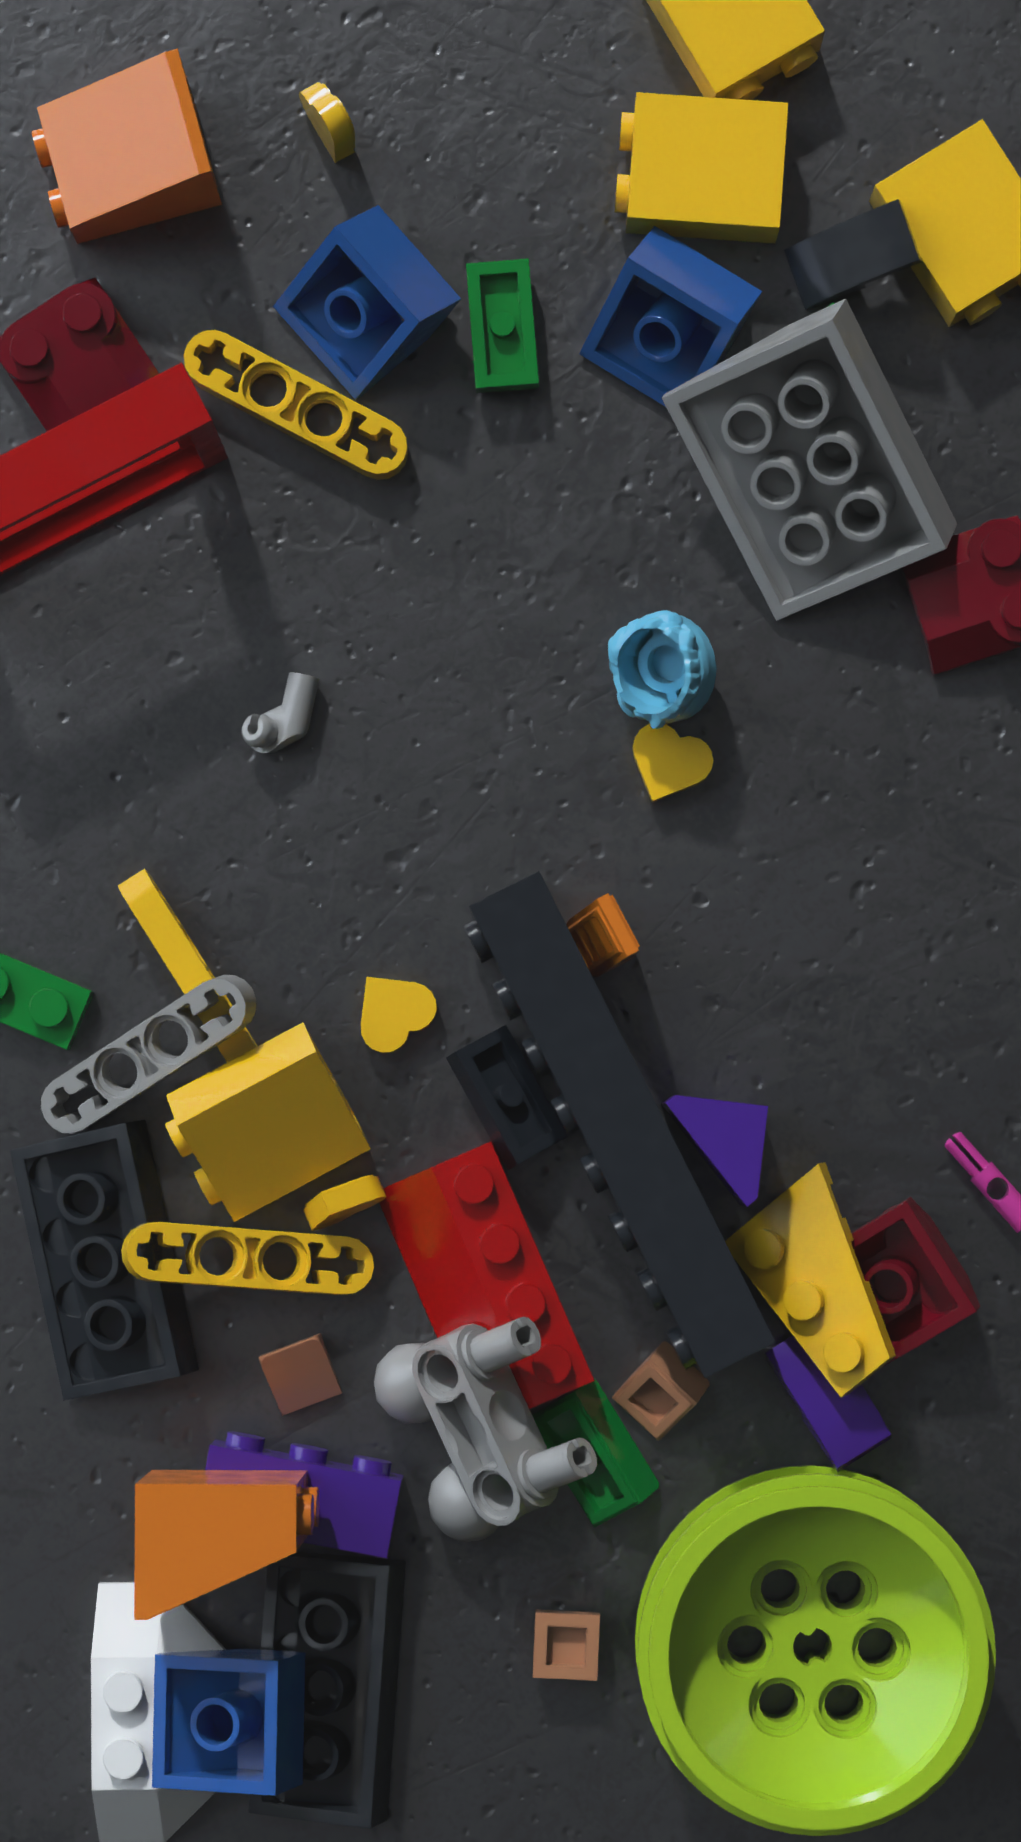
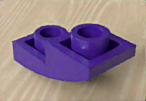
[765,1336,892,1472]

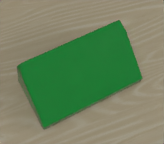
[532,1378,659,1528]

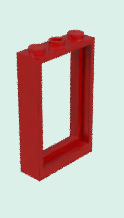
[0,362,228,575]

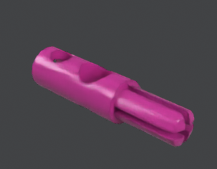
[945,1132,1021,1233]

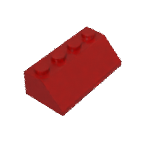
[379,1141,595,1409]

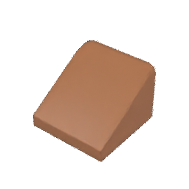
[258,1333,343,1416]
[612,1341,710,1441]

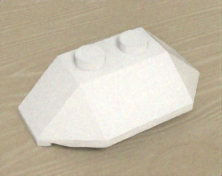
[91,1582,226,1842]

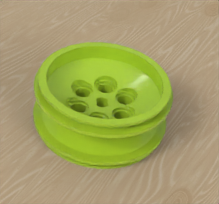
[635,1465,996,1836]

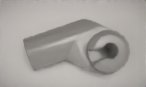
[242,672,320,753]

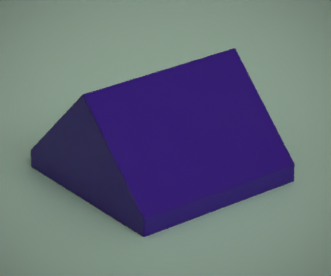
[661,1095,768,1207]

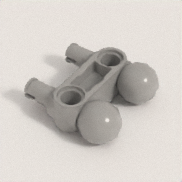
[374,1317,597,1542]

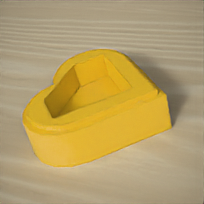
[299,82,355,163]
[632,724,714,803]
[361,977,437,1053]
[303,1174,387,1231]

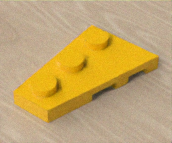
[725,1162,896,1397]

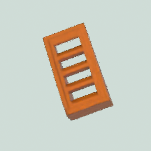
[566,893,640,977]

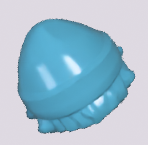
[608,610,717,729]

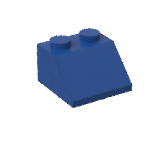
[273,205,461,400]
[579,226,763,407]
[152,1649,305,1796]

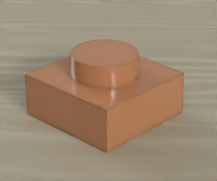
[533,1609,600,1681]

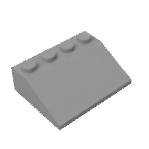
[662,299,957,621]

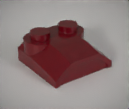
[0,277,159,431]
[900,515,1021,676]
[851,1197,980,1367]

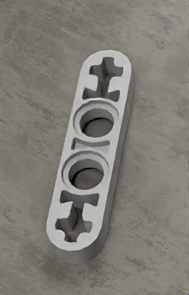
[41,975,256,1134]

